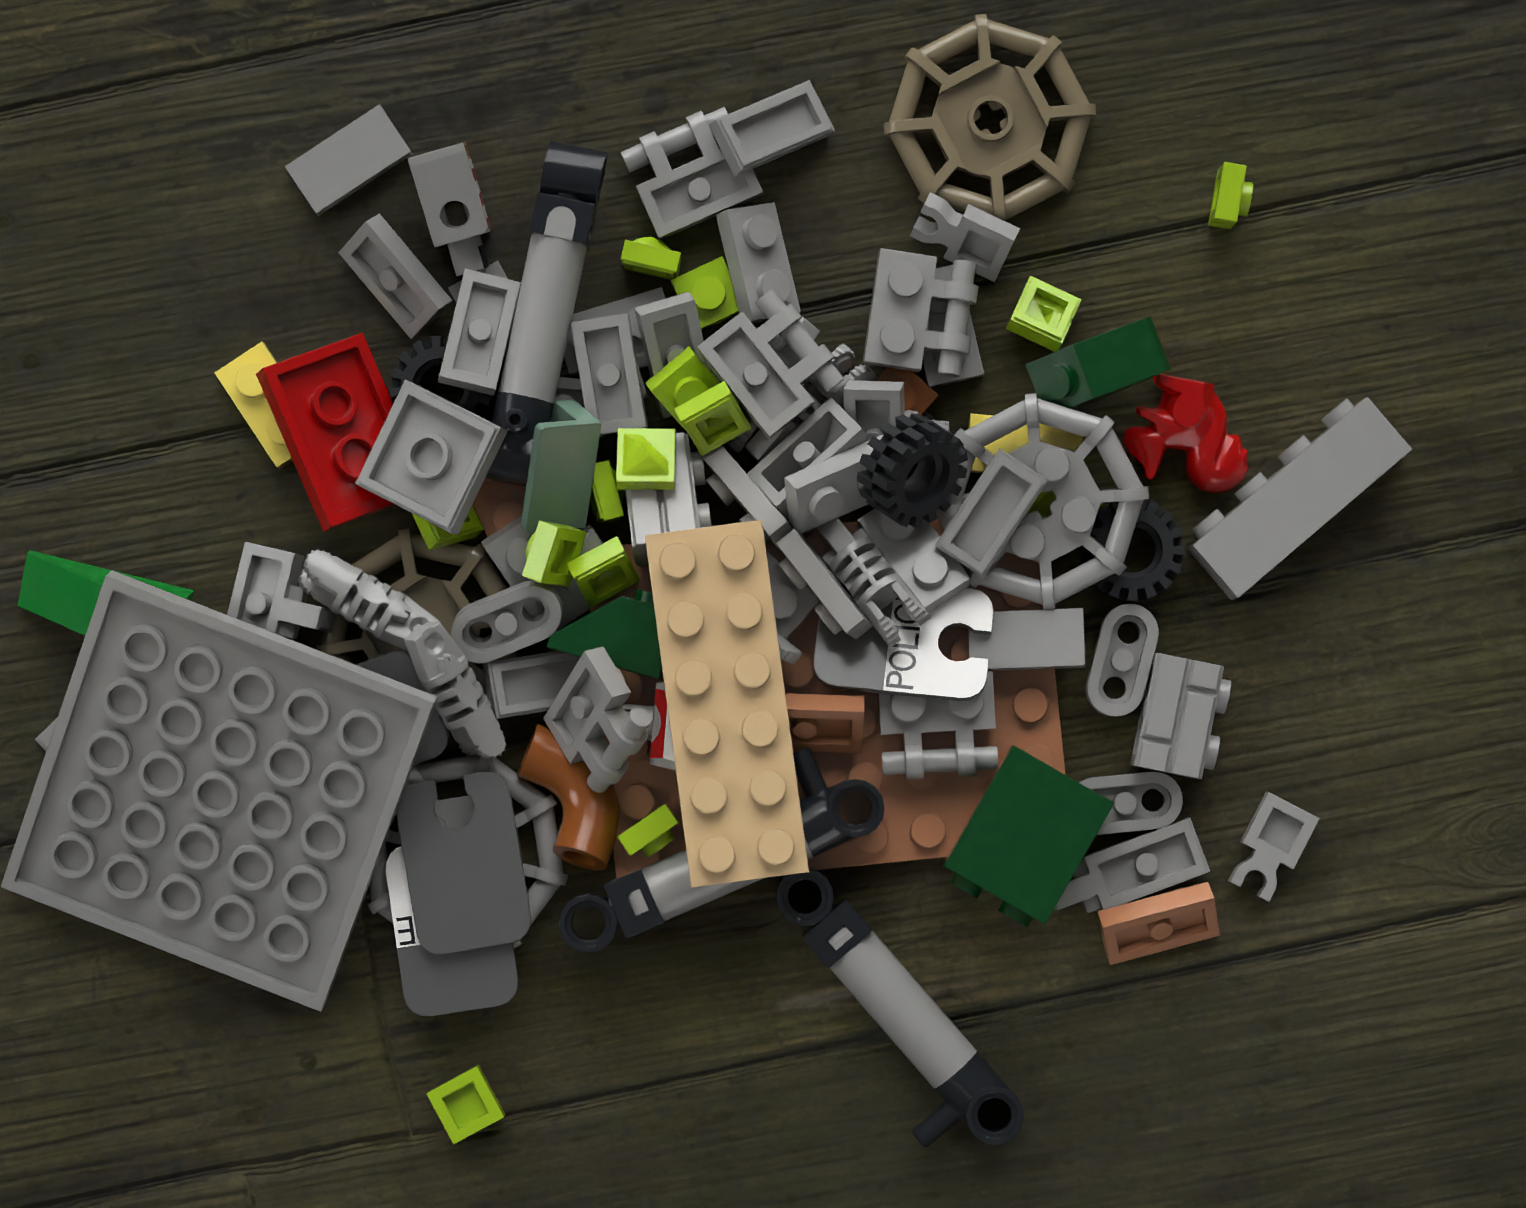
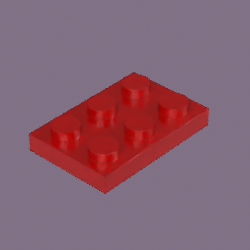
[256,333,395,532]

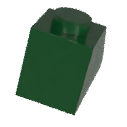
[1026,316,1171,410]
[547,589,662,680]

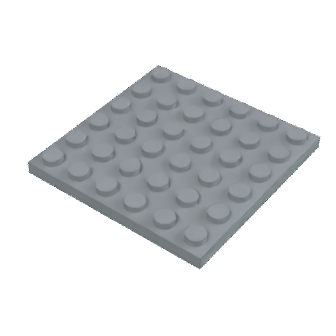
[1,570,438,1012]

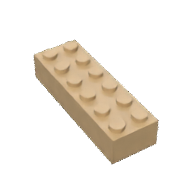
[645,520,809,888]

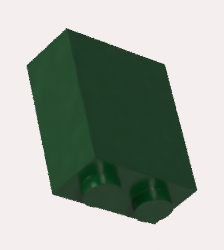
[943,745,1114,928]

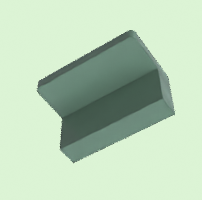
[521,400,602,533]

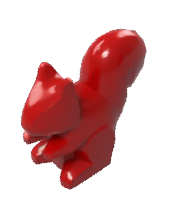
[1123,374,1249,494]

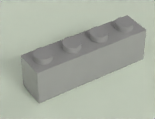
[1187,397,1412,600]

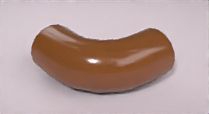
[517,724,620,871]

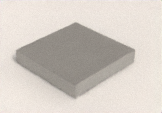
[355,380,508,535]

